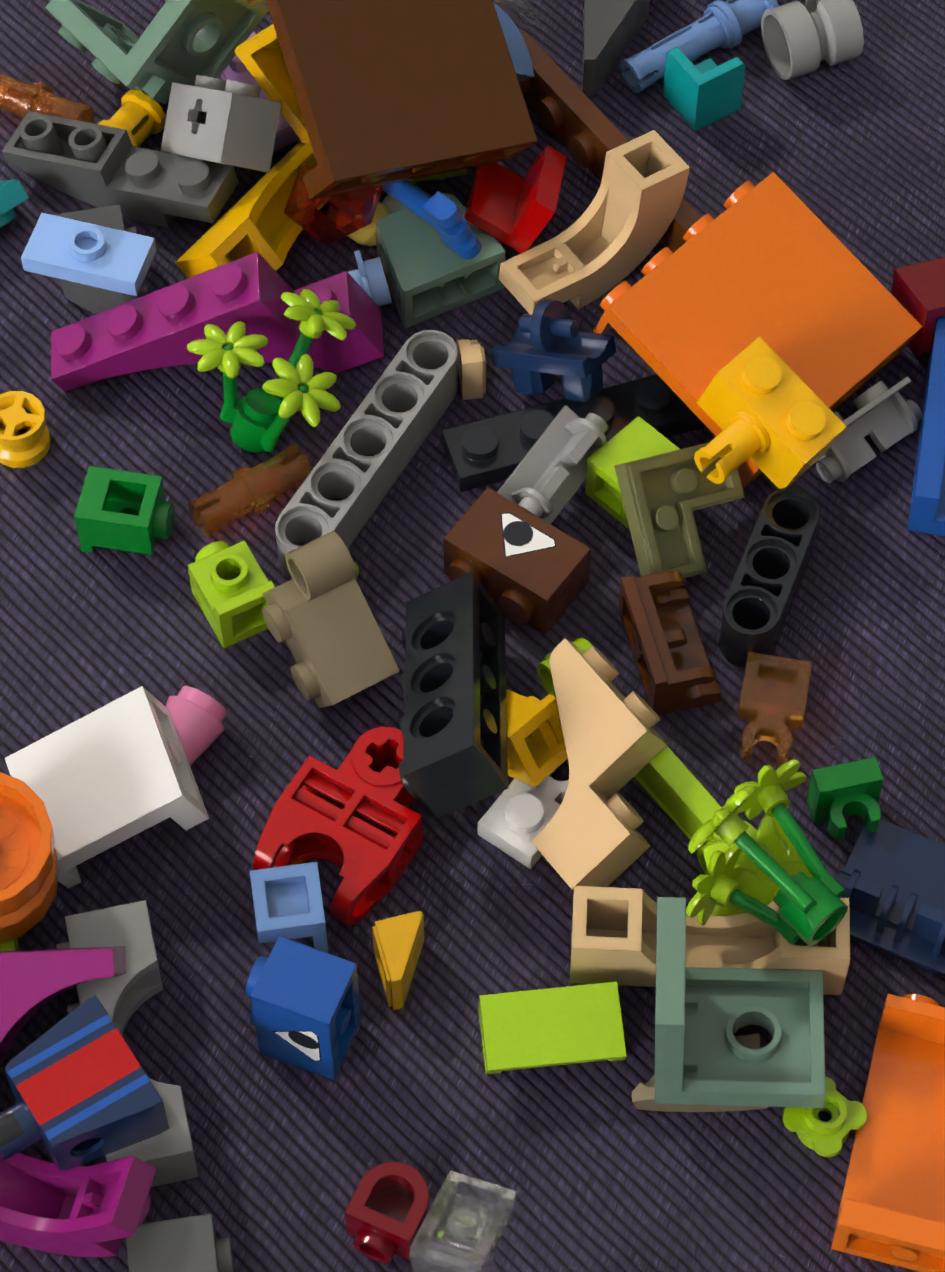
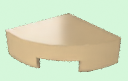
[456,339,486,400]

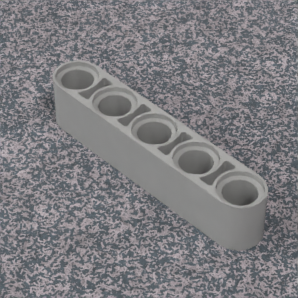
[275,330,458,580]

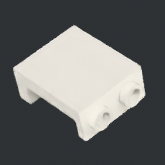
[5,686,209,889]

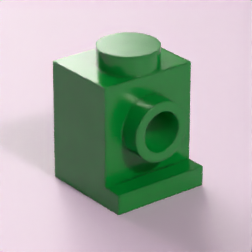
[74,466,175,555]

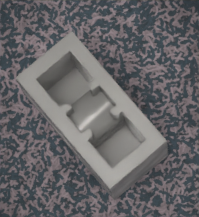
[160,75,282,172]

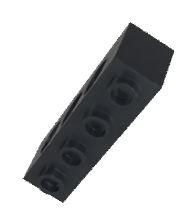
[399,572,508,819]

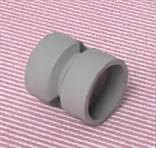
[761,0,864,80]

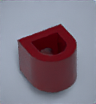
[345,1162,430,1263]

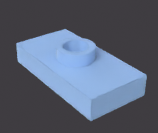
[21,213,156,296]

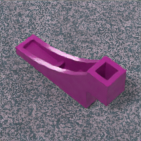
[51,252,384,392]

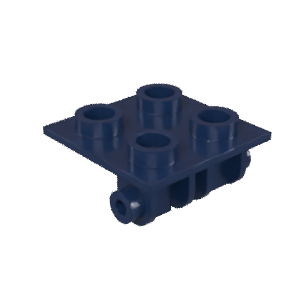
[835,819,945,977]

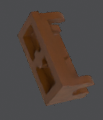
[618,571,721,715]

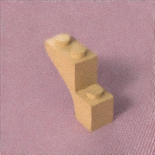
[531,638,668,890]

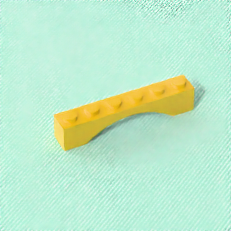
[175,140,333,279]

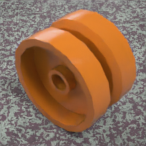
[0,772,59,944]

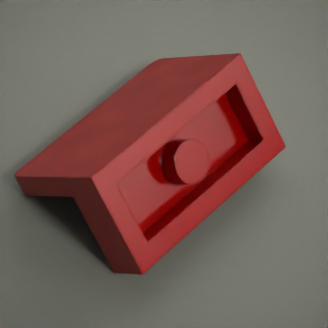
[464,145,567,253]

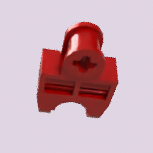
[253,727,424,926]

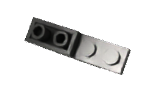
[2,111,239,229]

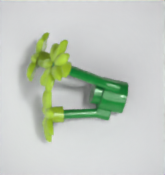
[187,289,356,453]
[686,759,848,946]

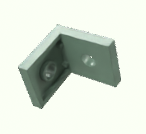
[45,0,269,105]
[654,897,825,1108]

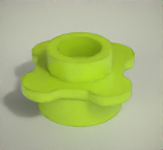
[782,1076,867,1157]

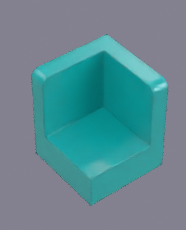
[663,47,746,132]

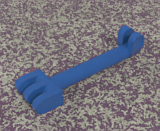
[344,180,482,259]

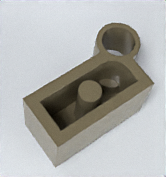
[262,531,400,708]

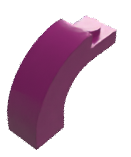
[0,1153,157,1257]

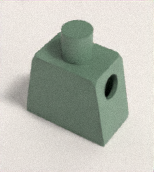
[376,193,505,329]

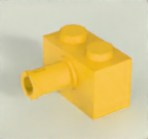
[694,336,847,489]

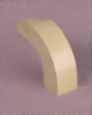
[499,130,690,315]

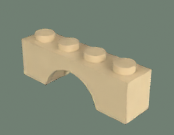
[570,886,850,996]

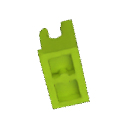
[478,981,627,1074]

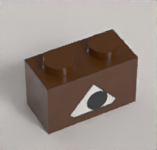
[443,487,591,634]

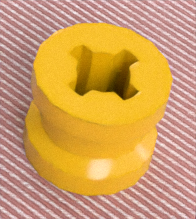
[0,391,51,468]

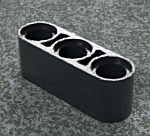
[719,487,820,668]

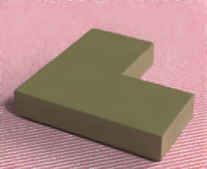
[614,442,745,578]

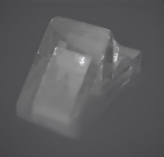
[409,1170,517,1272]

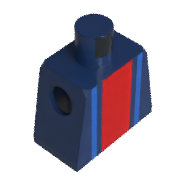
[0,995,169,1170]

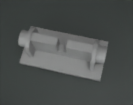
[816,376,922,483]
[497,406,608,524]

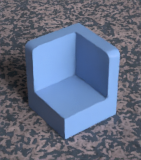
[250,862,328,953]

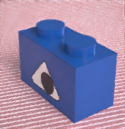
[245,936,361,1081]

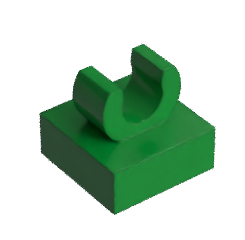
[806,757,884,841]

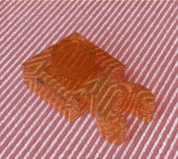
[738,652,812,766]

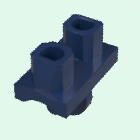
[490,299,616,402]

